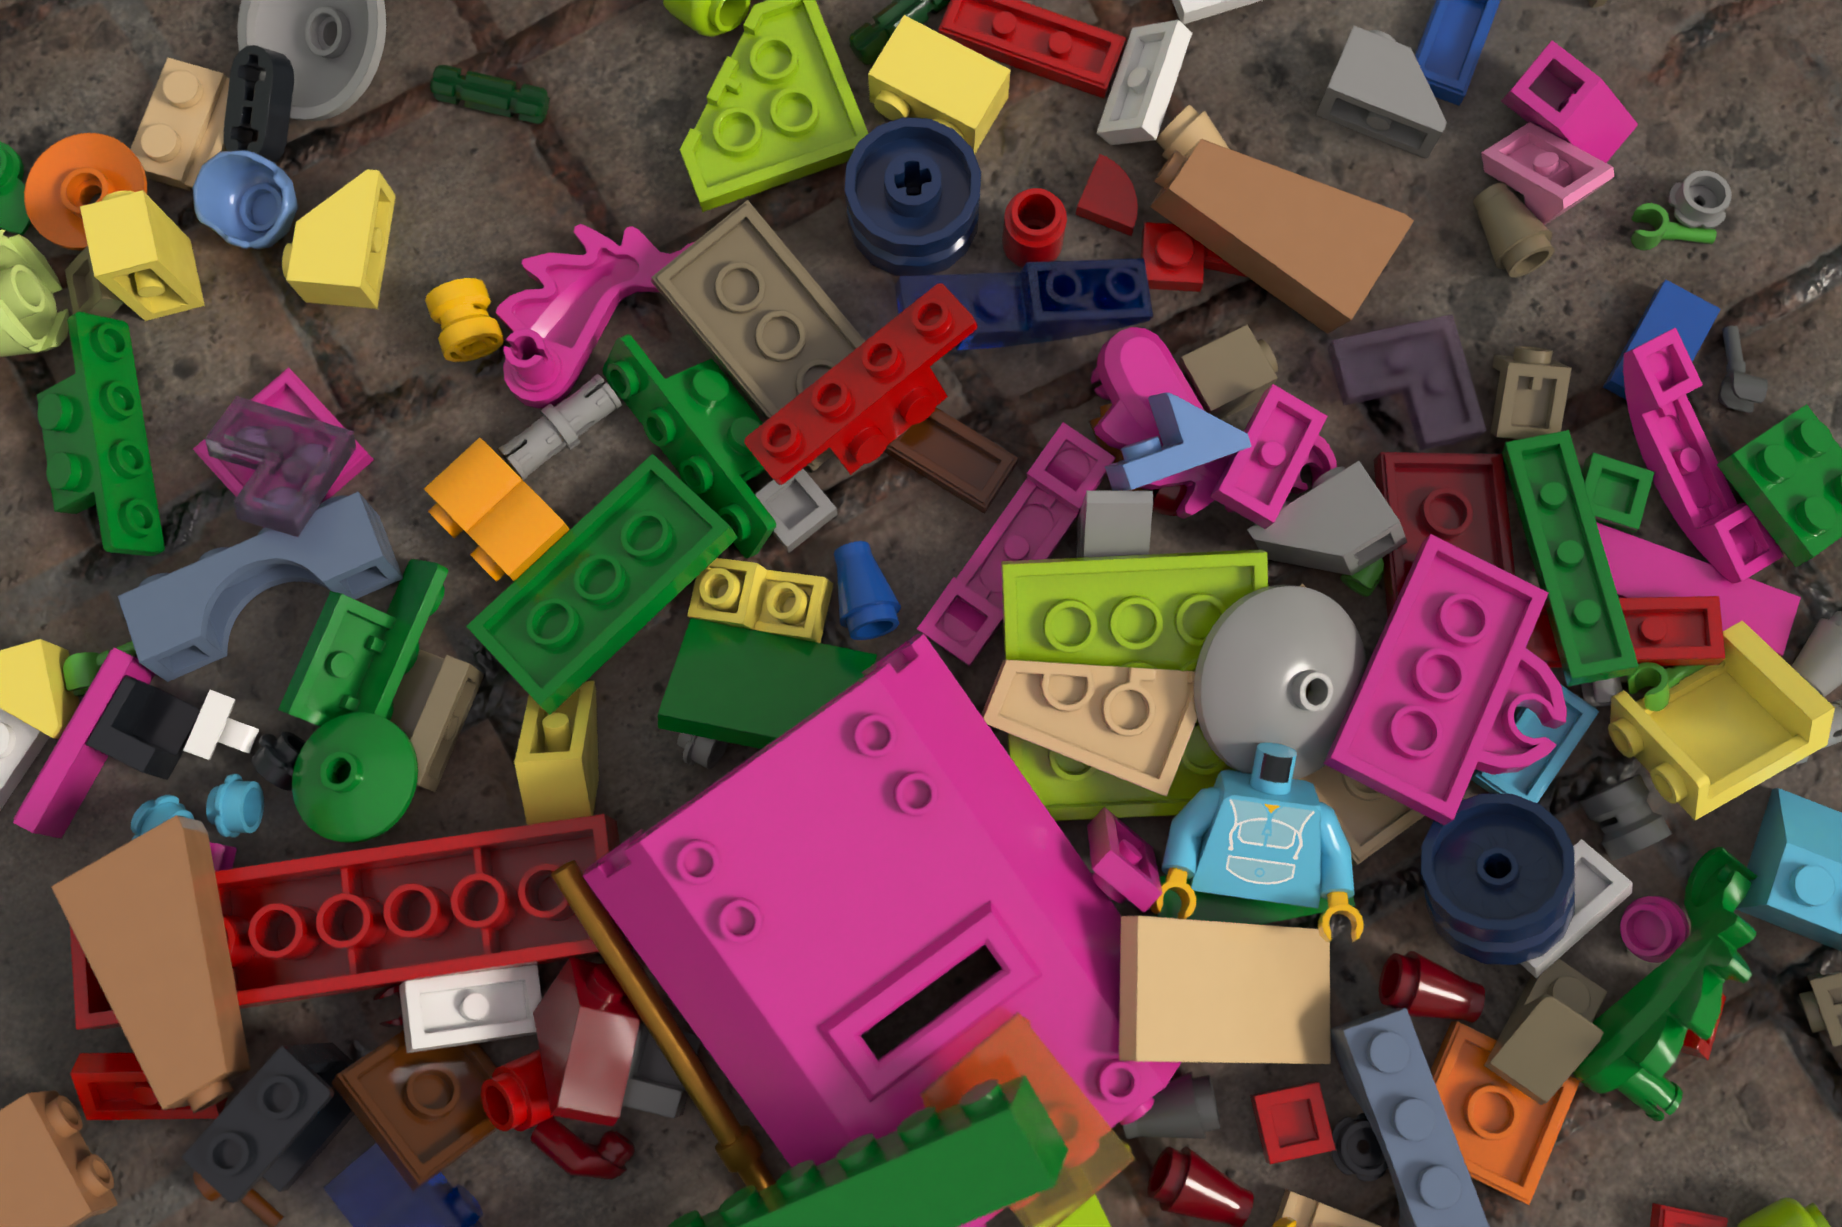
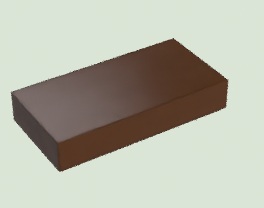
[884,408,1018,514]

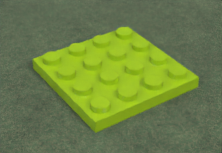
[1001,549,1268,821]

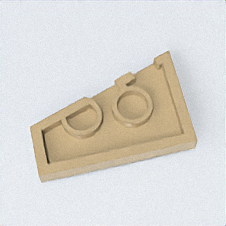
[981,660,1197,797]

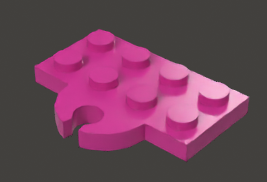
[1323,534,1567,825]

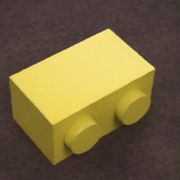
[868,15,1011,154]
[80,190,205,321]

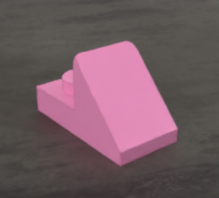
[1481,122,1614,225]

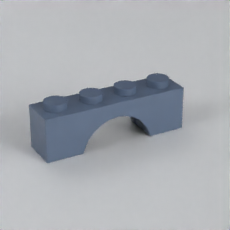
[118,491,403,682]
[1330,1008,1489,1227]

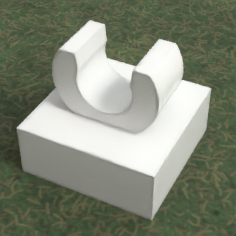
[183,690,259,760]

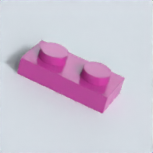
[1210,384,1328,529]
[1087,807,1163,913]

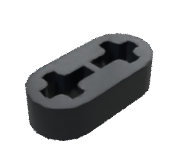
[223,45,294,163]

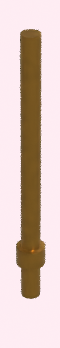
[551,860,776,1191]

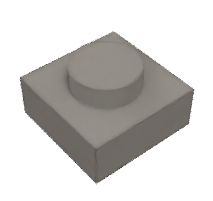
[755,469,838,553]

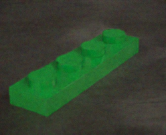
[1502,430,1639,686]

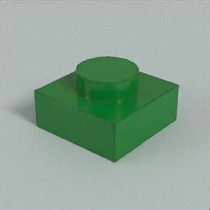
[1582,452,1654,535]

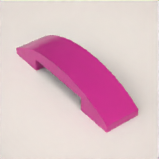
[1623,328,1783,584]
[917,422,1116,667]

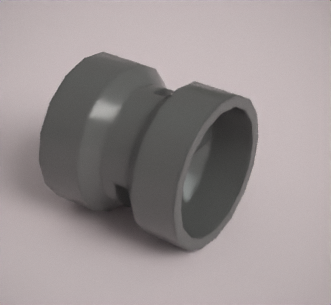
[1580,774,1672,861]

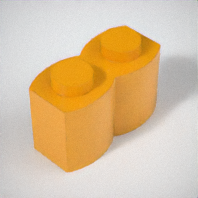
[424,437,570,582]

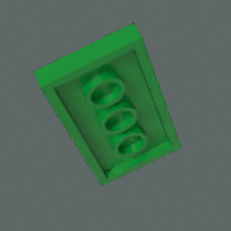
[466,454,738,715]

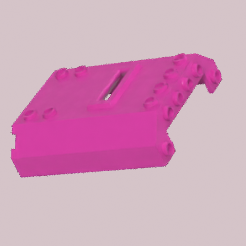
[583,634,1182,1227]

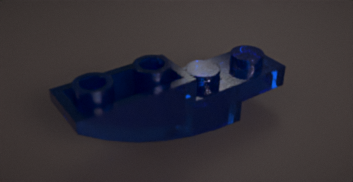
[895,258,1153,350]

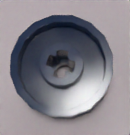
[845,117,981,278]
[1421,793,1575,965]

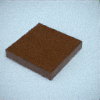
[332,1030,497,1192]

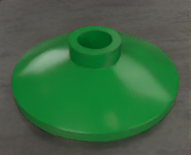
[292,712,418,843]

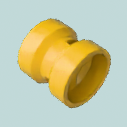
[425,278,504,362]

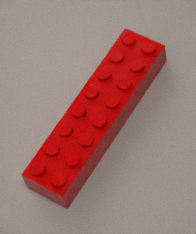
[70,814,632,1030]

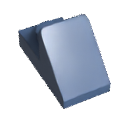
[1105,392,1252,491]

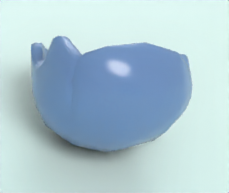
[192,150,299,250]

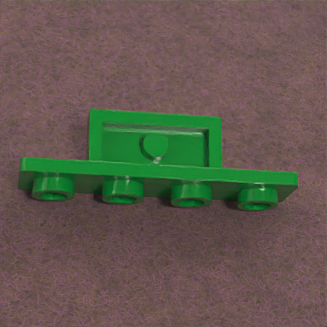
[37,312,165,556]
[602,334,776,559]
[278,559,448,784]

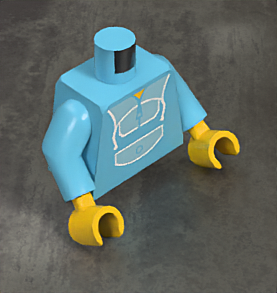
[1150,742,1364,943]

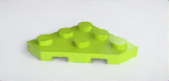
[680,0,869,212]

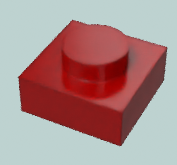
[1139,222,1205,292]
[1250,1081,1336,1164]

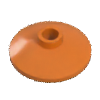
[24,133,147,251]

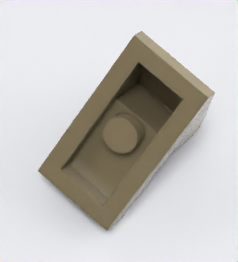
[1484,959,1607,1105]

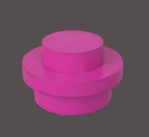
[1620,896,1689,963]

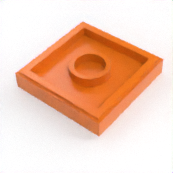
[1430,1021,1580,1205]

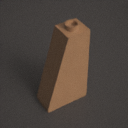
[1150,139,1414,334]
[51,815,251,1113]

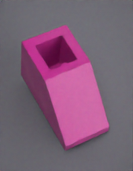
[1501,40,1638,163]

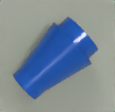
[833,541,901,640]

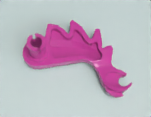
[496,224,696,409]
[1091,327,1337,519]

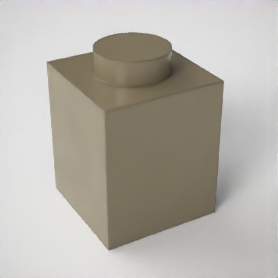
[1178,324,1278,420]

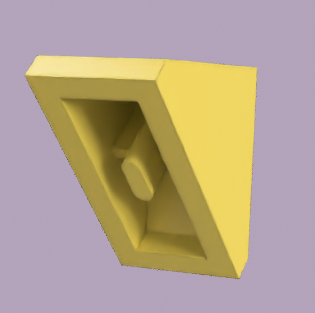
[0,639,80,740]

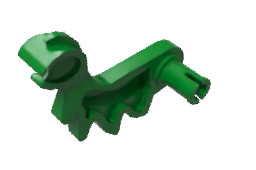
[1573,847,1757,1121]

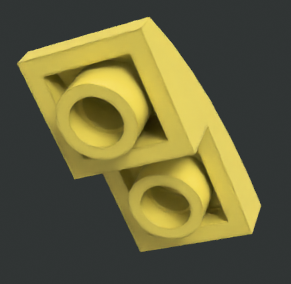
[687,558,834,643]

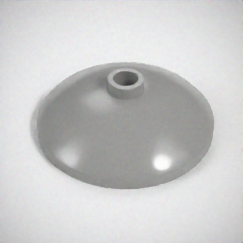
[237,0,386,122]
[1194,585,1367,779]

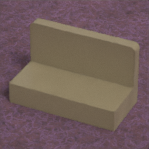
[390,649,485,792]

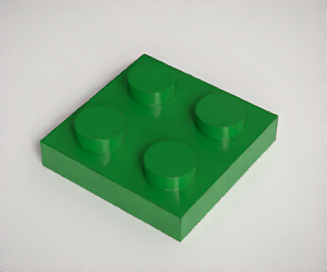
[1717,404,1842,567]

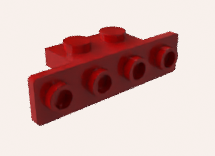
[744,283,978,485]

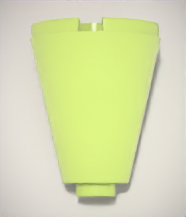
[0,229,69,357]

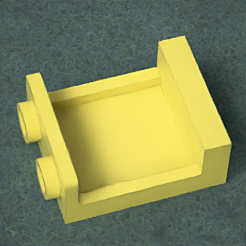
[1608,621,1835,821]

